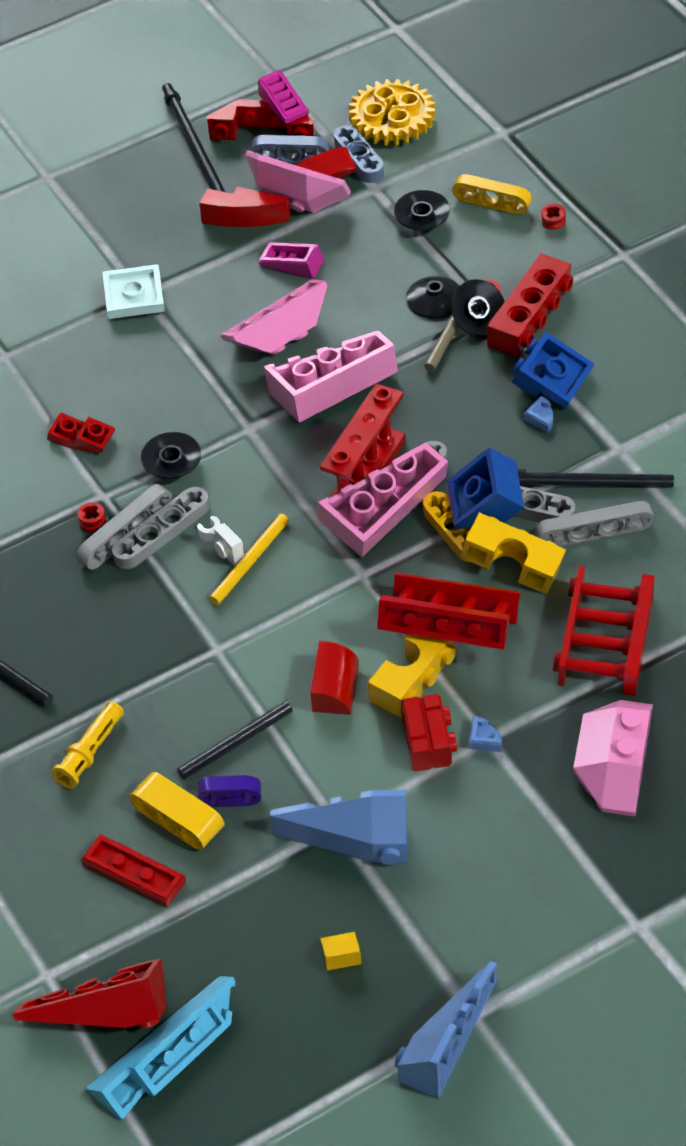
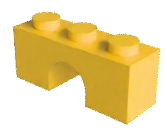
[460,512,566,595]
[368,634,457,718]

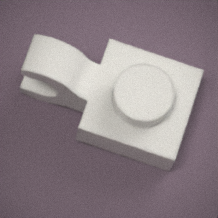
[197,516,244,567]

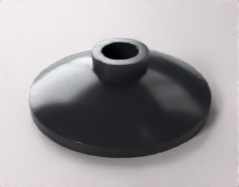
[394,190,450,231]
[407,276,460,319]
[451,279,505,336]
[141,432,201,479]

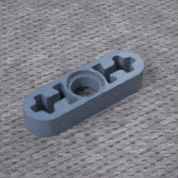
[334,125,384,183]
[251,135,330,163]

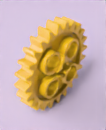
[349,79,435,146]

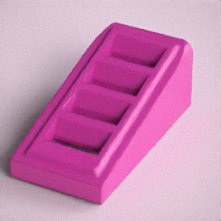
[258,70,309,124]
[258,242,324,278]

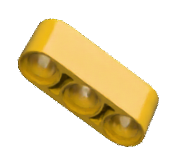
[129,772,225,850]

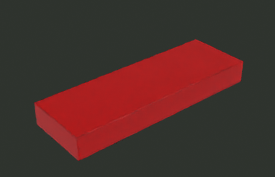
[81,834,186,907]

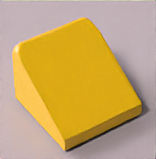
[320,932,362,971]

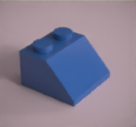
[447,447,524,529]

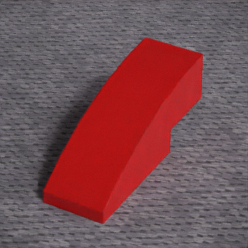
[199,187,290,227]

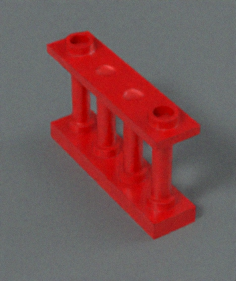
[320,383,406,498]
[553,566,655,696]
[377,573,520,650]

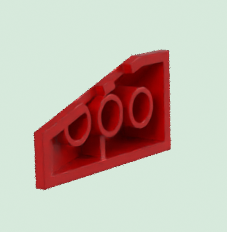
[13,958,167,1029]

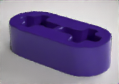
[197,775,261,807]

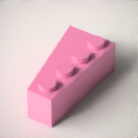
[264,331,398,423]
[317,442,449,557]

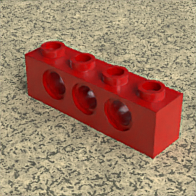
[487,253,574,357]

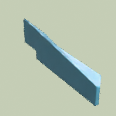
[86,976,235,1120]

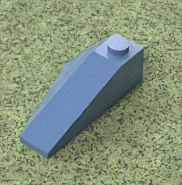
[270,790,408,865]
[395,961,497,1099]

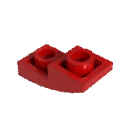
[295,146,357,179]
[47,412,115,452]

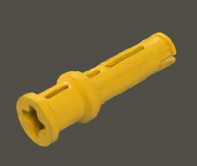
[51,701,124,789]

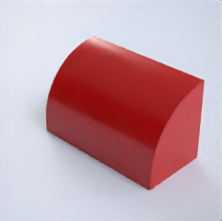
[310,641,359,715]

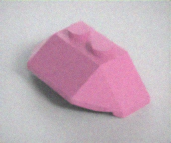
[245,150,351,213]
[220,280,327,354]
[573,700,653,817]

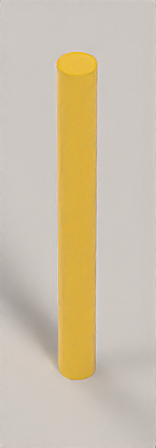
[209,514,289,606]

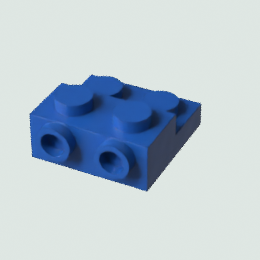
[511,332,595,409]

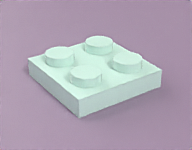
[103,264,165,319]

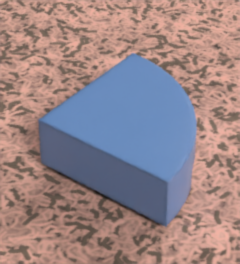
[524,396,554,433]
[469,716,502,752]

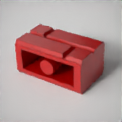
[401,694,457,771]

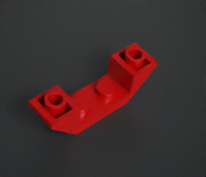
[207,99,315,141]

